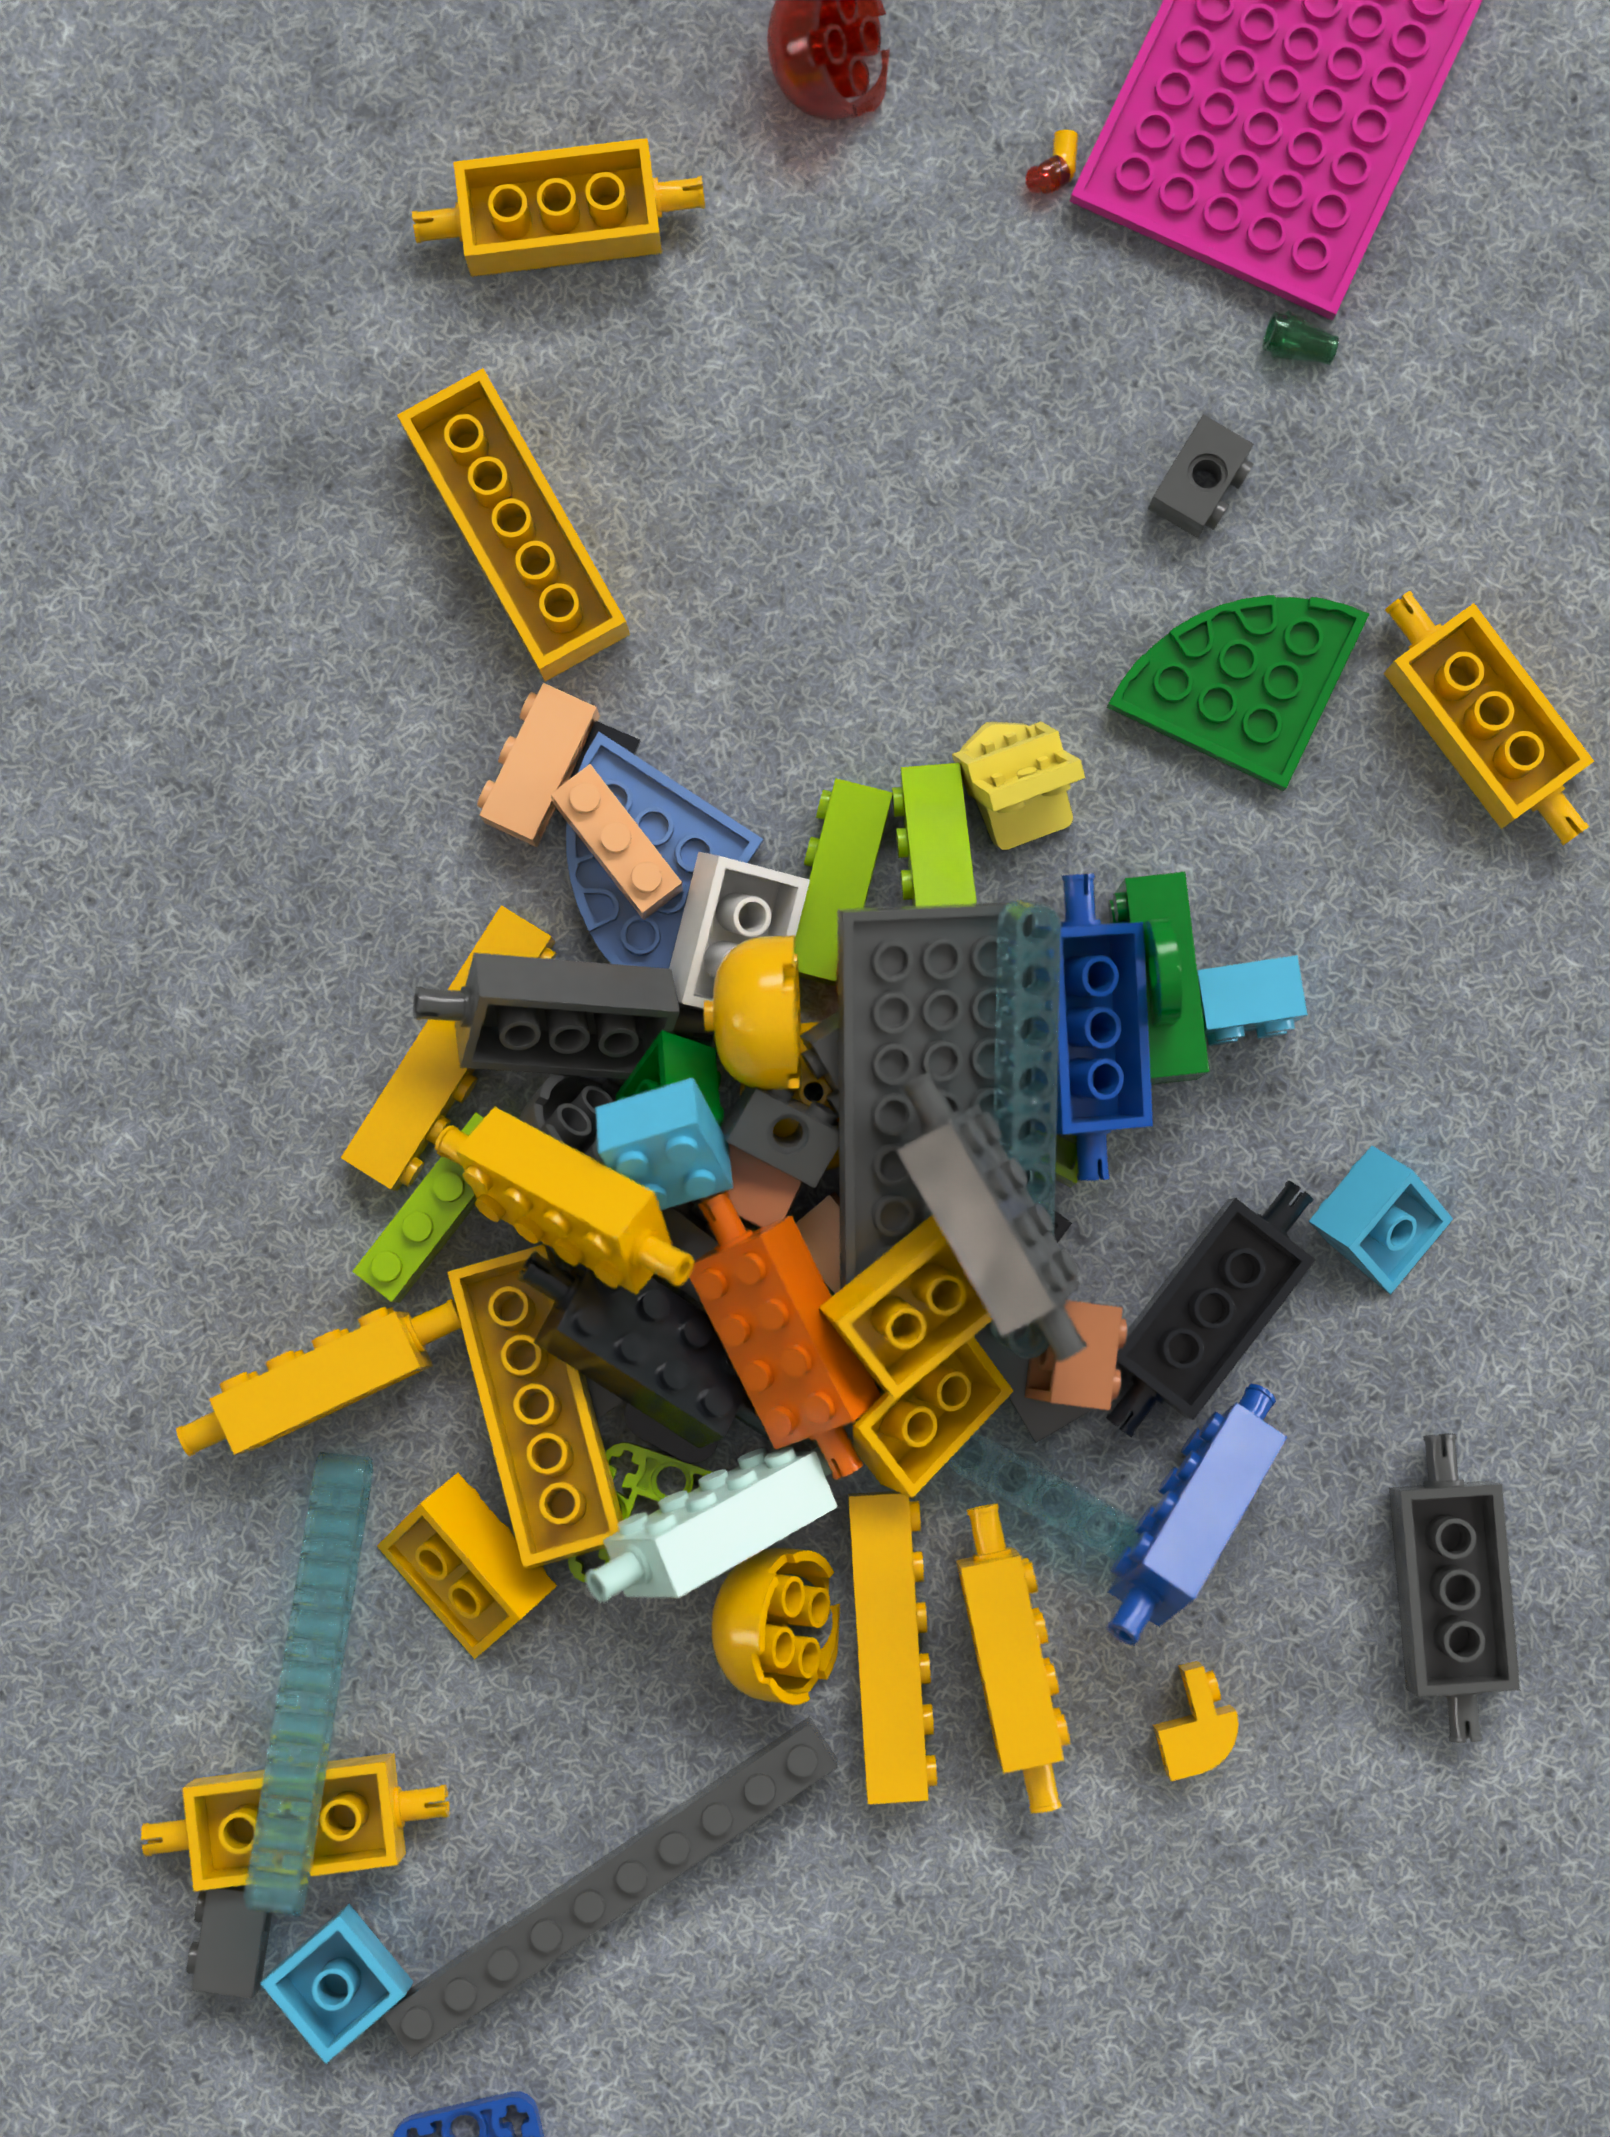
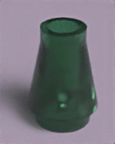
[1262,310,1339,365]

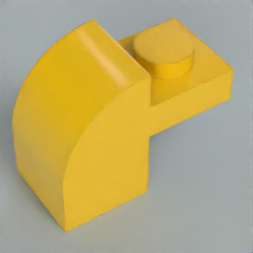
[1153,1661,1238,1781]

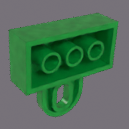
[1108,872,1210,1085]

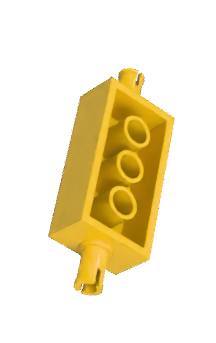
[412,138,705,277]
[1383,590,1594,845]
[435,1107,694,1295]
[176,1299,462,1457]
[956,1503,1070,1813]
[141,1753,450,1892]

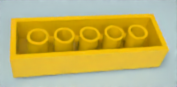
[397,368,630,682]
[447,1244,623,1569]

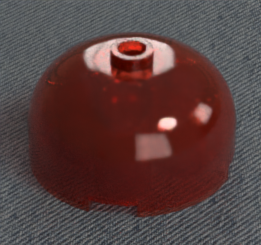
[767,0,890,120]

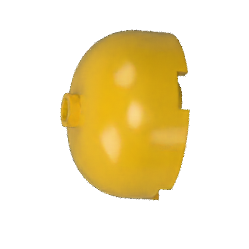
[704,936,802,1090]
[711,1548,840,1705]

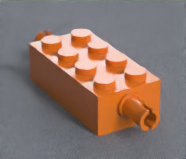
[689,1190,881,1479]

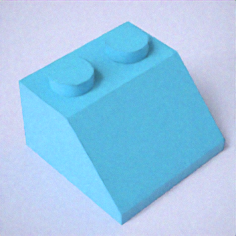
[1309,1145,1453,1295]

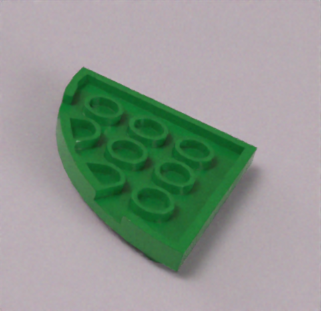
[1106,595,1369,792]

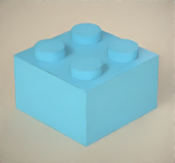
[1197,955,1307,1046]
[596,1078,733,1210]
[260,1904,413,2064]

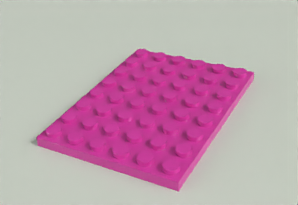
[1070,0,1482,321]

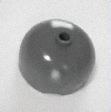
[519,1074,622,1166]

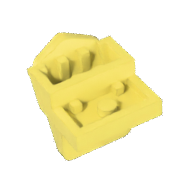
[952,722,1085,850]

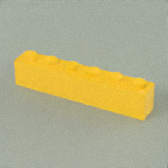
[341,905,557,1192]
[848,1491,937,1804]

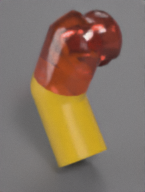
[1025,130,1078,194]

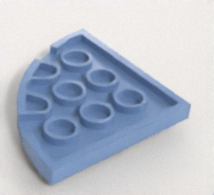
[566,731,763,969]

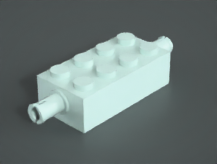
[586,1446,837,1602]

